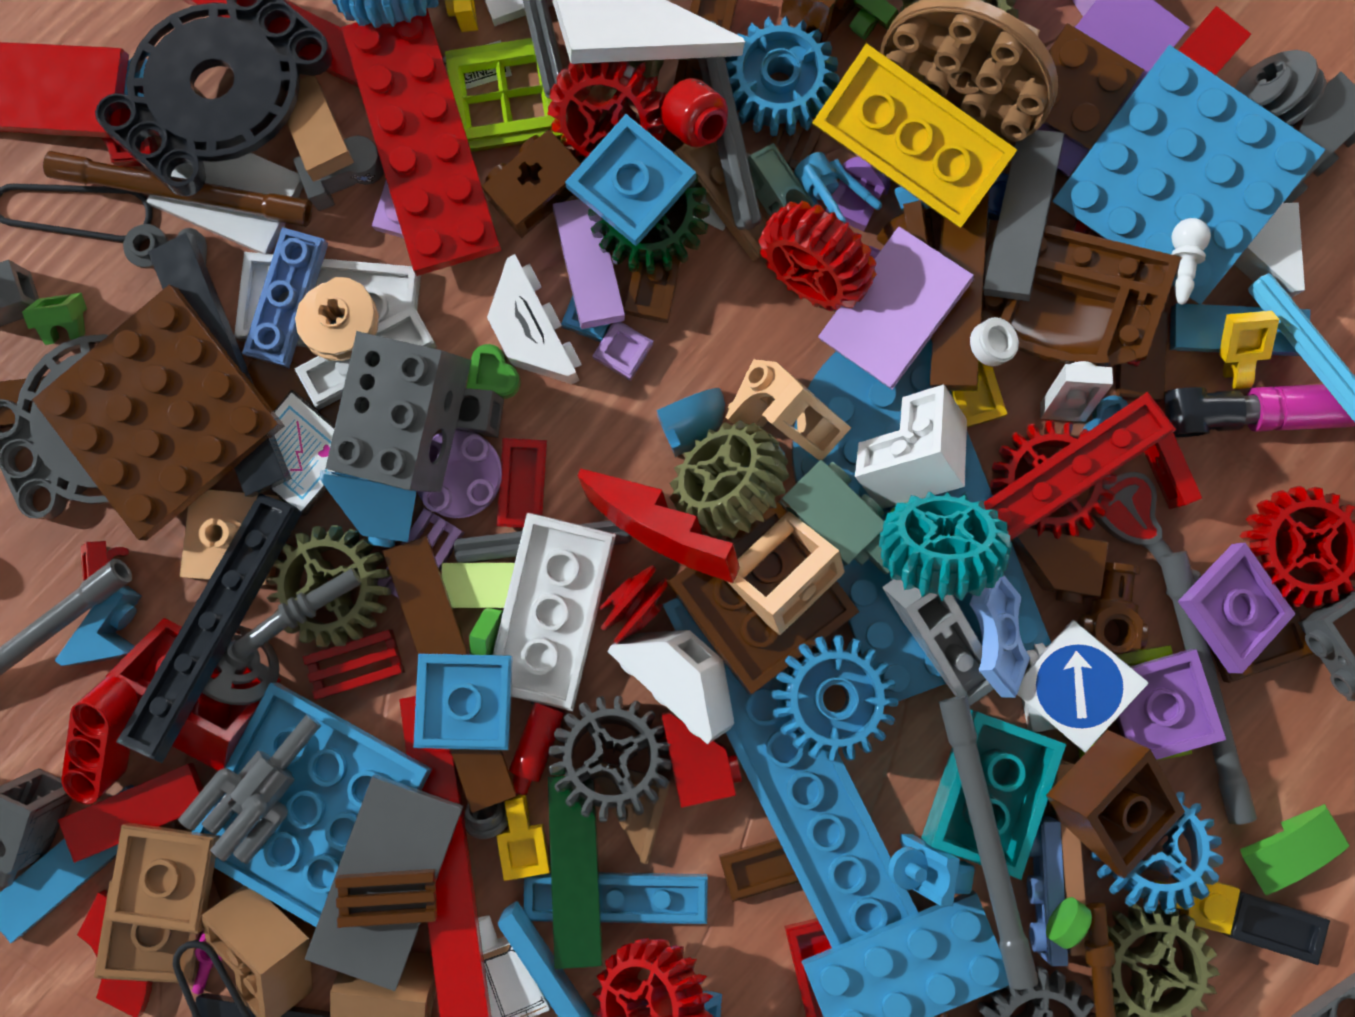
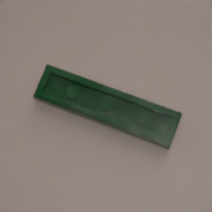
[548,776,603,969]

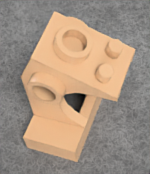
[726,359,851,461]

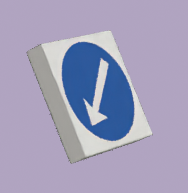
[1017,620,1148,752]

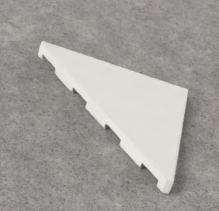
[552,0,745,64]

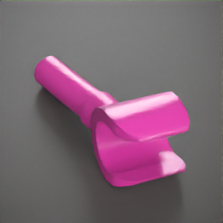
[192,930,222,994]

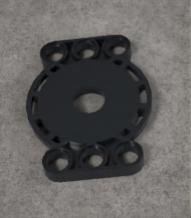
[95,0,333,196]

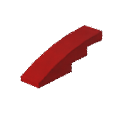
[577,468,740,583]

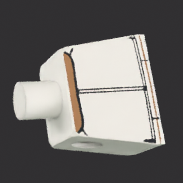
[478,915,551,1017]

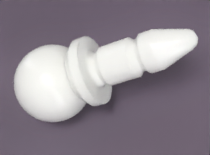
[1171,218,1211,305]

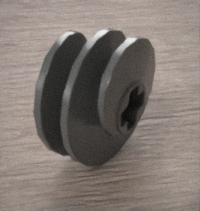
[1235,50,1327,126]

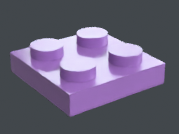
[1178,543,1295,673]
[1116,649,1226,760]

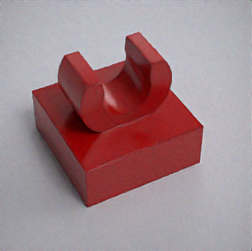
[80,541,129,581]

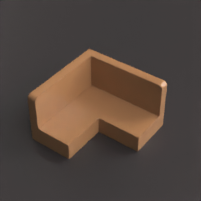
[202,885,313,1017]

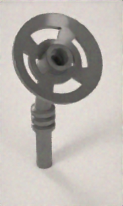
[202,568,361,705]

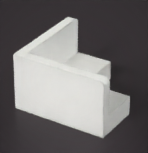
[855,384,967,509]

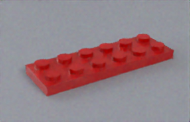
[341,8,502,276]

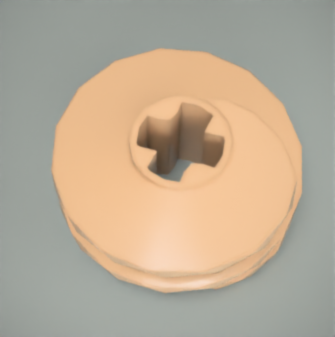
[295,277,379,361]

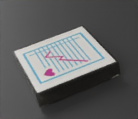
[270,390,340,517]

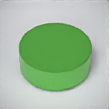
[1046,897,1092,949]

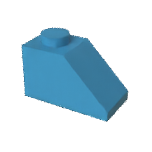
[319,470,417,547]

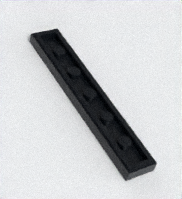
[148,232,292,497]
[116,493,302,763]

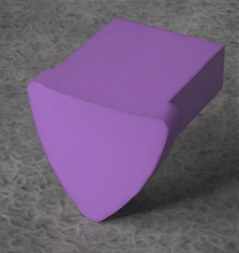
[825,157,891,232]

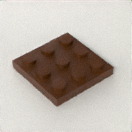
[667,501,860,695]

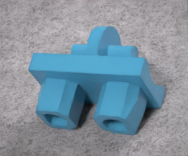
[888,834,975,906]

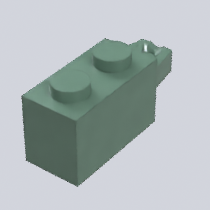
[779,459,890,574]

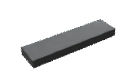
[983,130,1064,301]

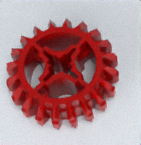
[548,61,666,158]
[758,201,877,312]
[990,420,1117,539]
[1239,486,1355,608]
[592,938,714,1017]

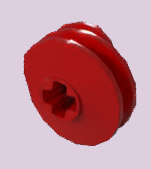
[598,565,668,644]

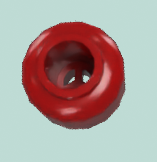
[661,78,728,148]

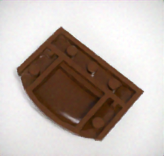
[982,224,1181,366]

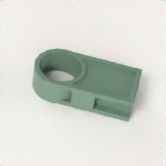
[748,143,815,217]

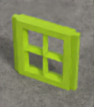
[445,38,563,152]

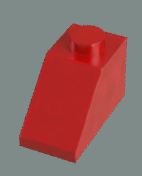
[662,711,742,808]

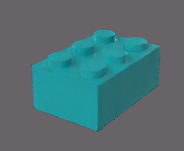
[921,710,1066,880]

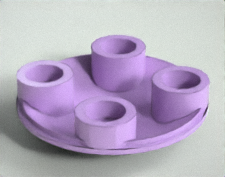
[417,430,502,518]

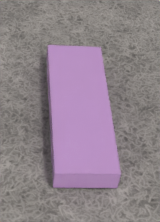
[553,199,625,329]

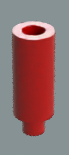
[509,702,565,795]

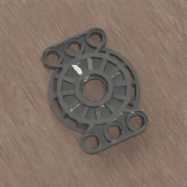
[0,334,110,520]

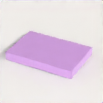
[818,226,974,390]

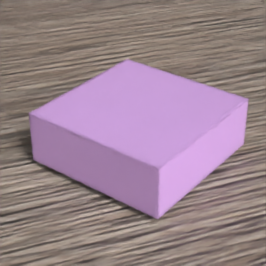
[593,322,653,381]

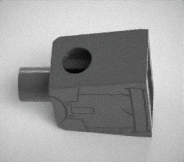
[0,768,73,887]

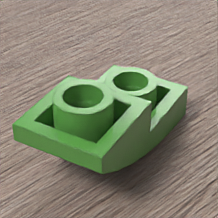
[1240,804,1349,895]

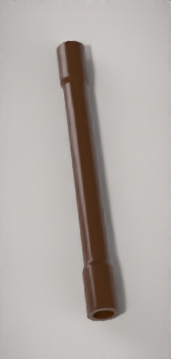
[43,151,312,227]

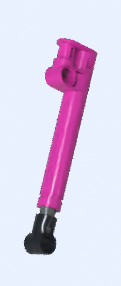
[1164,384,1355,438]

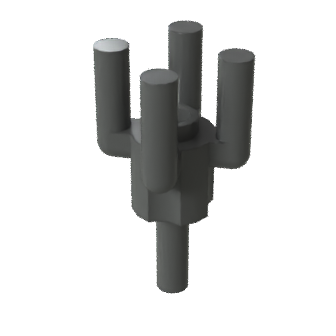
[178,714,321,864]

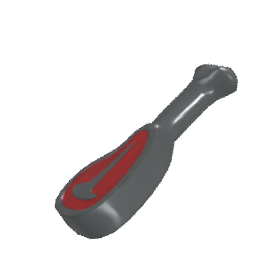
[1092,472,1201,596]

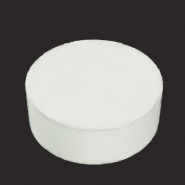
[970,317,1019,366]

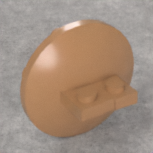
[880,0,1058,143]

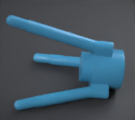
[794,152,882,223]

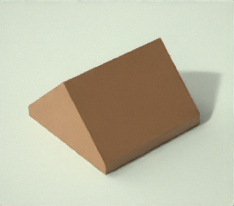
[330,951,436,1017]

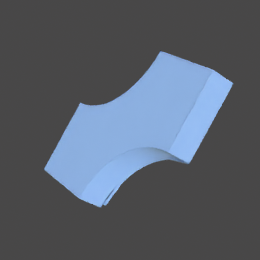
[969,575,1030,698]

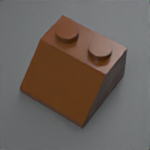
[1046,730,1185,879]

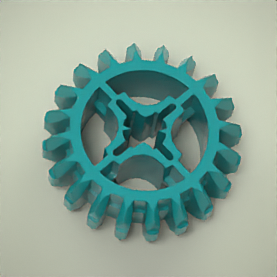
[879,491,1012,601]

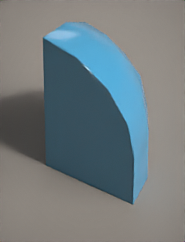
[657,388,725,457]

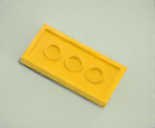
[812,43,1017,228]

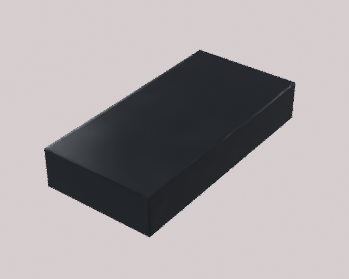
[1223,891,1330,965]

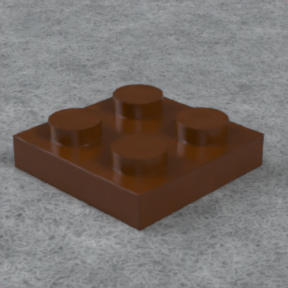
[1043,23,1144,151]

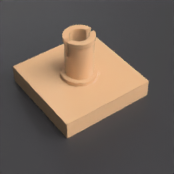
[180,490,284,586]

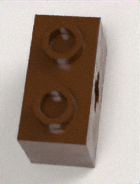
[482,129,581,238]

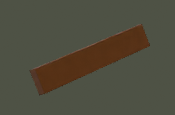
[930,189,990,391]
[383,536,517,813]

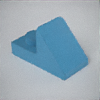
[55,586,142,666]

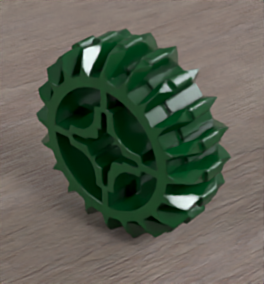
[588,174,710,274]

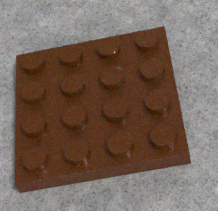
[32,284,285,541]

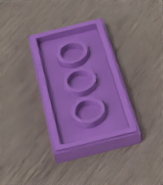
[1037,0,1190,178]

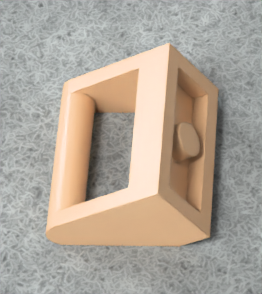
[727,511,845,635]

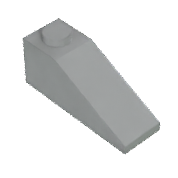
[882,580,994,706]

